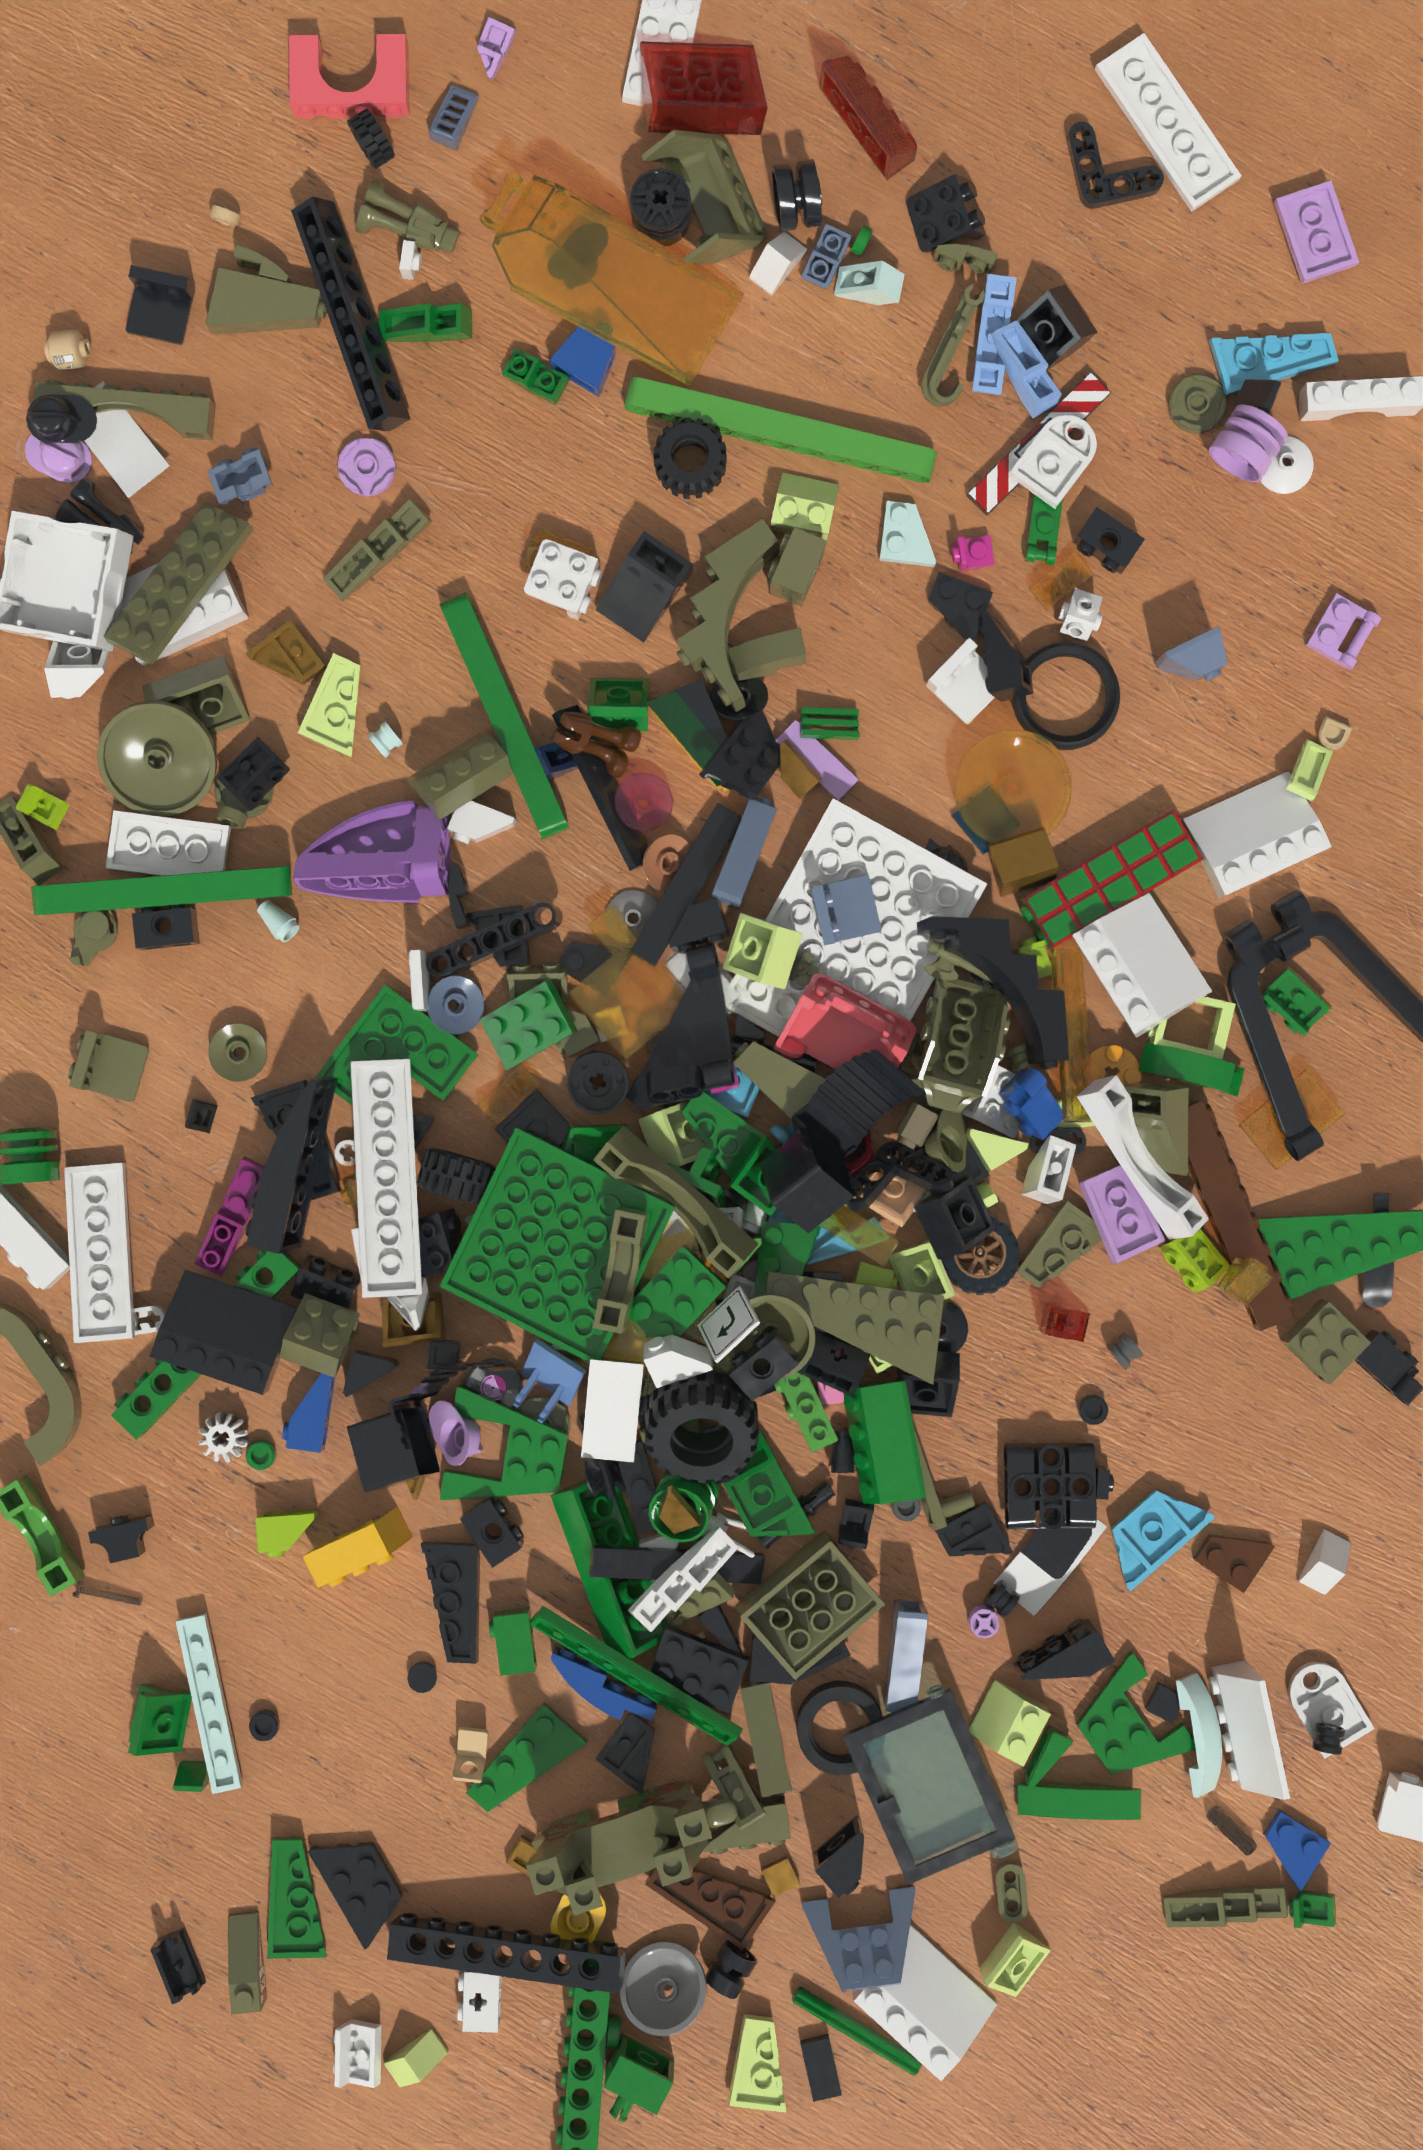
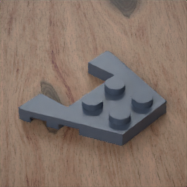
[802,1887,915,1992]

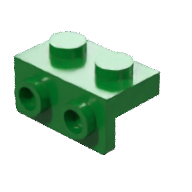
[1262,966,1332,1036]

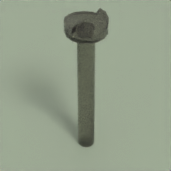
[72,1580,142,1606]

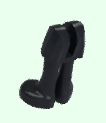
[55,478,144,555]

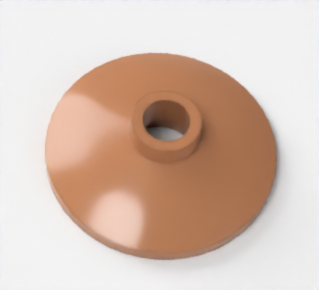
[643,834,691,892]

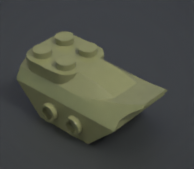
[918,979,1010,1113]

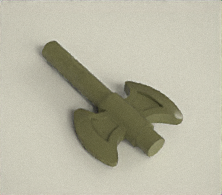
[924,939,995,985]

